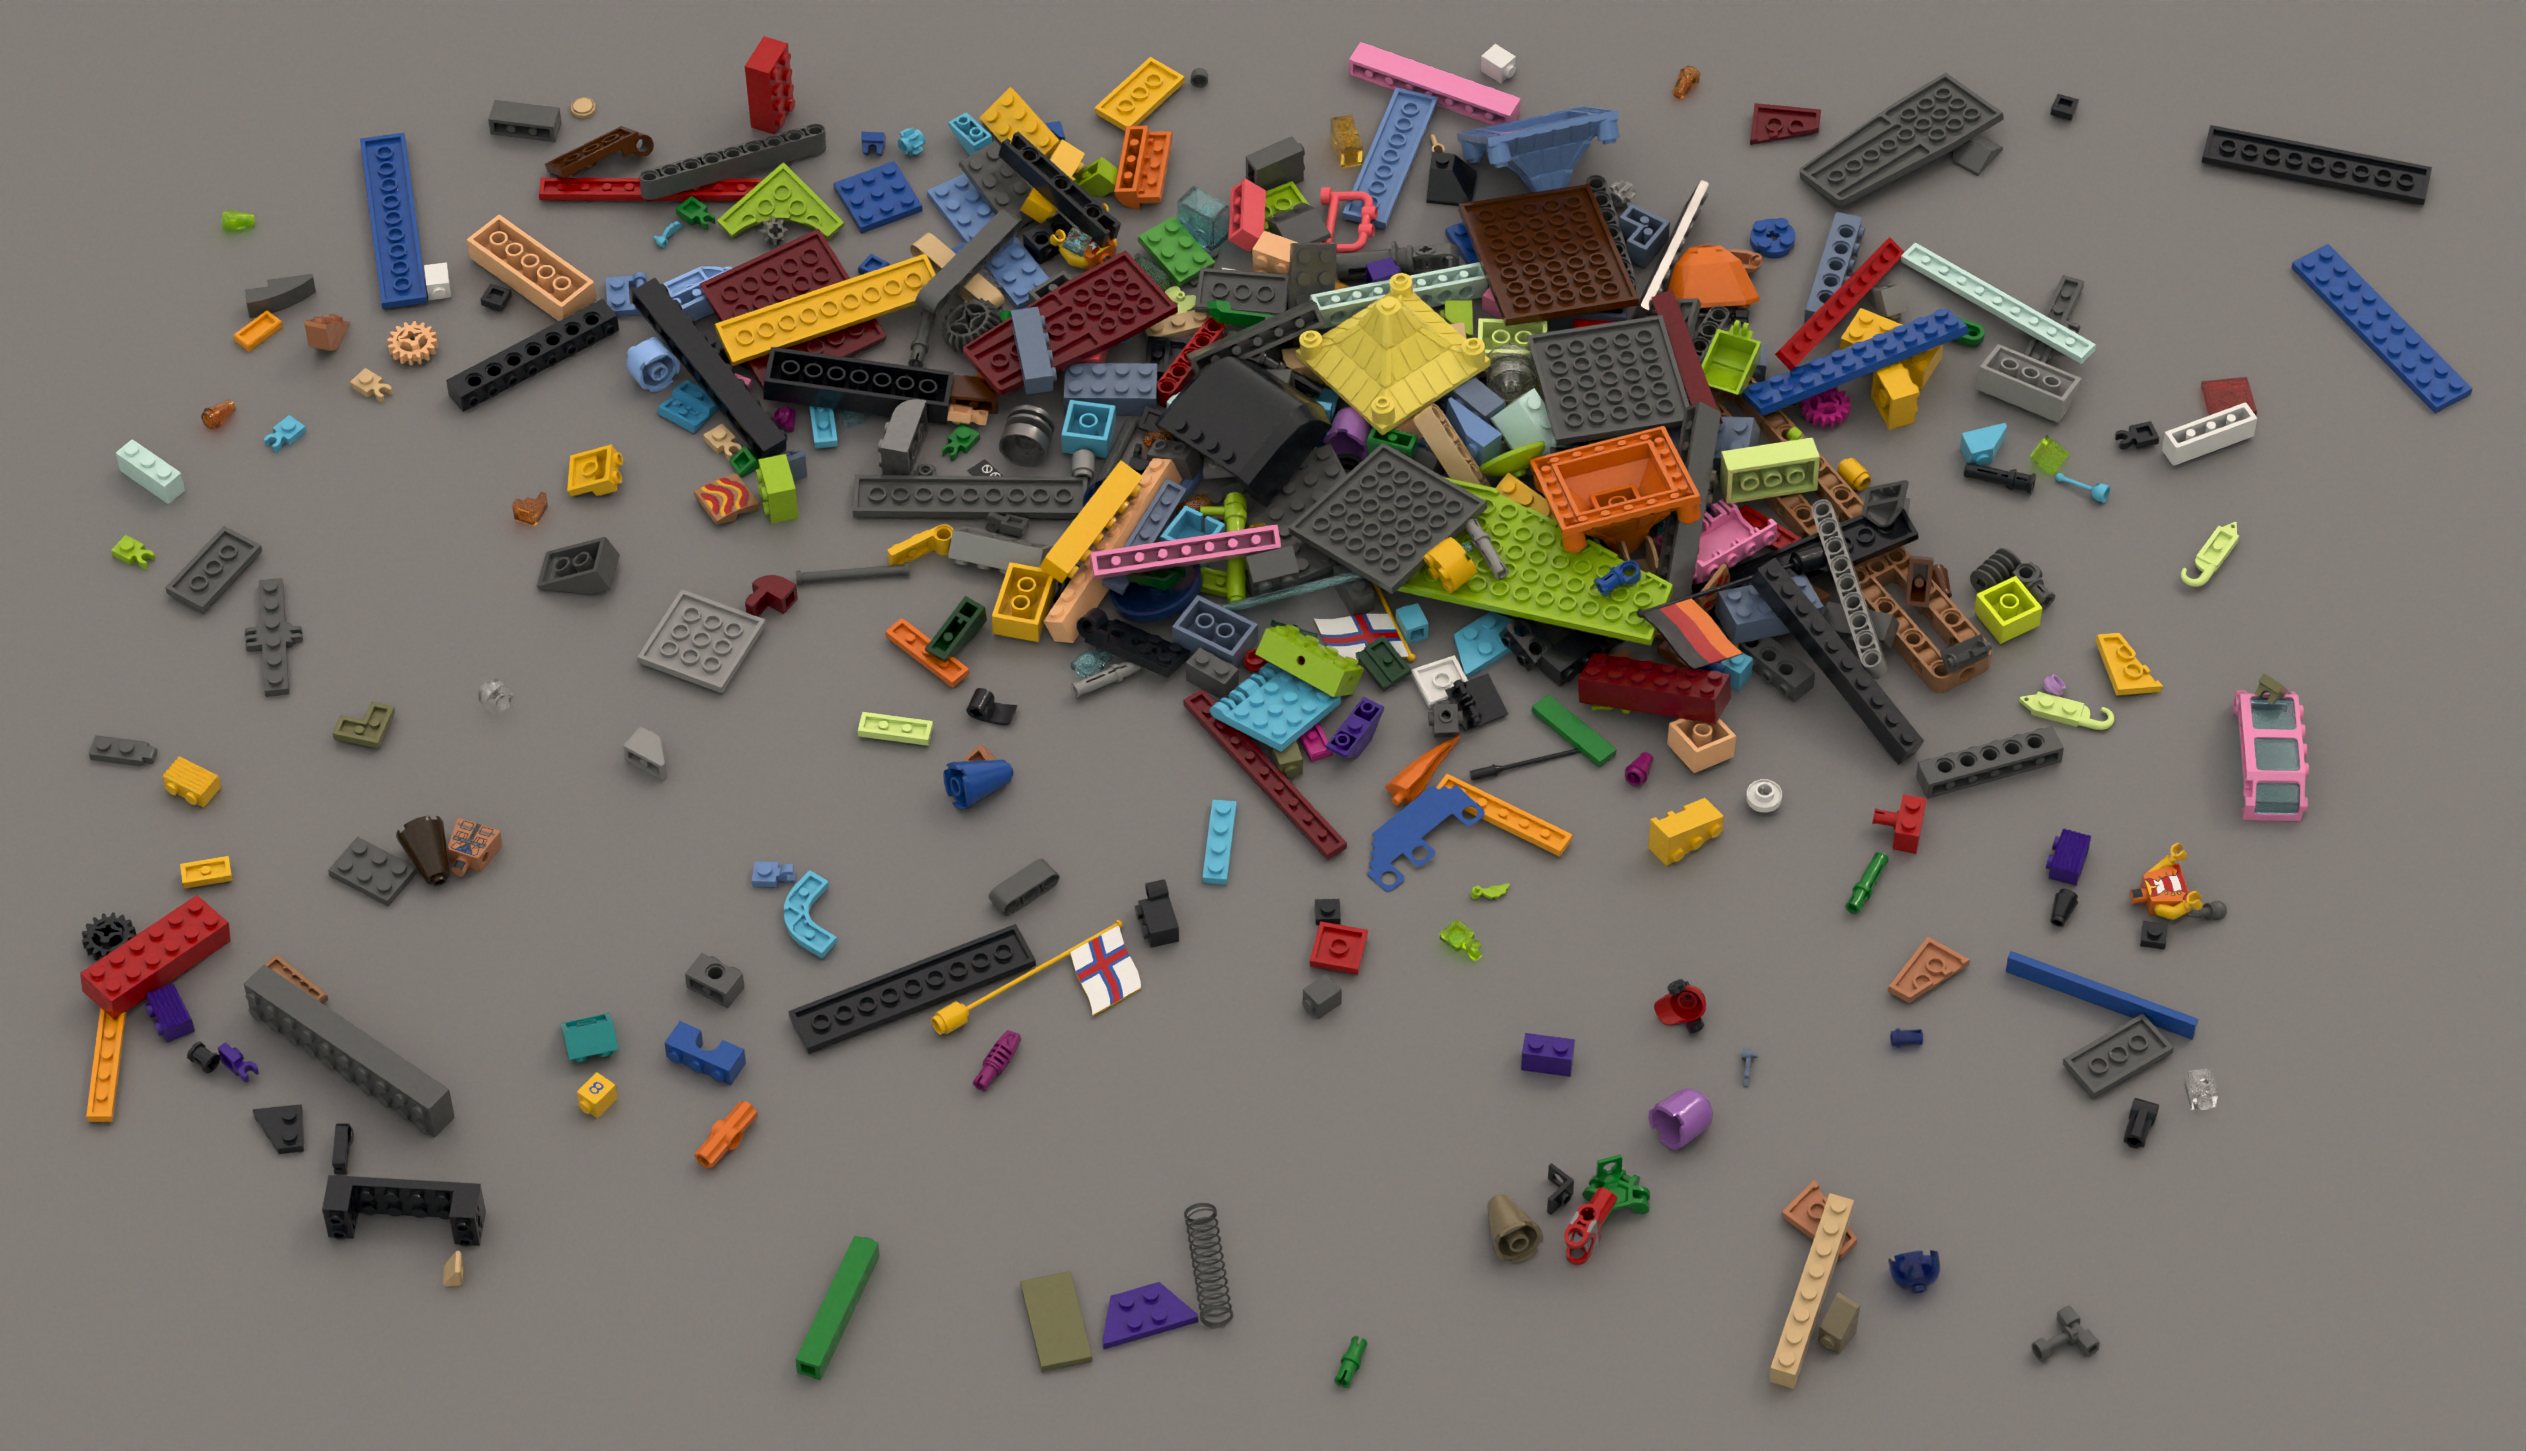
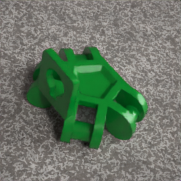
[1582,1155,1650,1224]

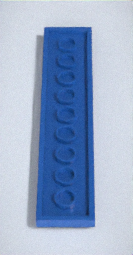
[360,133,428,309]
[2291,244,2472,413]
[1742,308,1969,416]

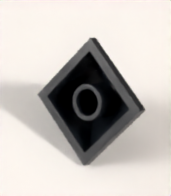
[1426,152,1477,206]

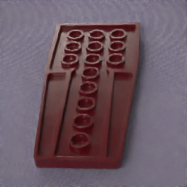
[963,250,1178,396]

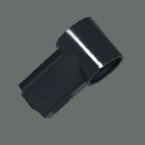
[2124,1098,2159,1149]

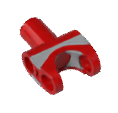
[1564,1188,1618,1265]

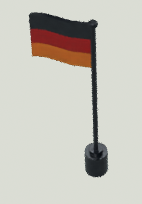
[1636,545,1827,670]

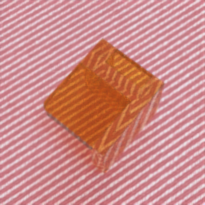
[512,491,548,527]

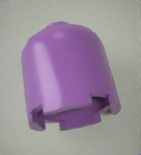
[1323,406,1373,460]
[1648,1088,1713,1150]

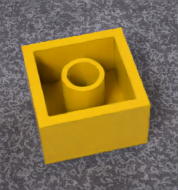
[1871,361,1920,430]

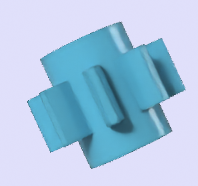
[898,128,925,156]

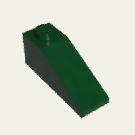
[925,596,987,662]

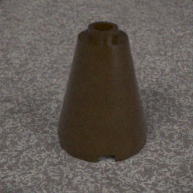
[396,816,450,886]

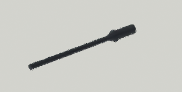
[1470,748,1580,780]

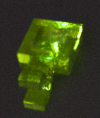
[1439,919,1482,961]

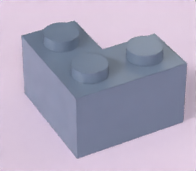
[1619,203,1670,268]

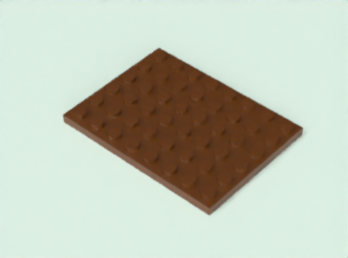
[1458,184,1639,326]

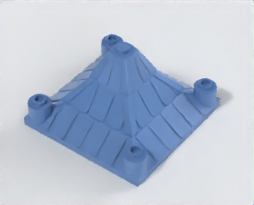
[1457,106,1620,193]

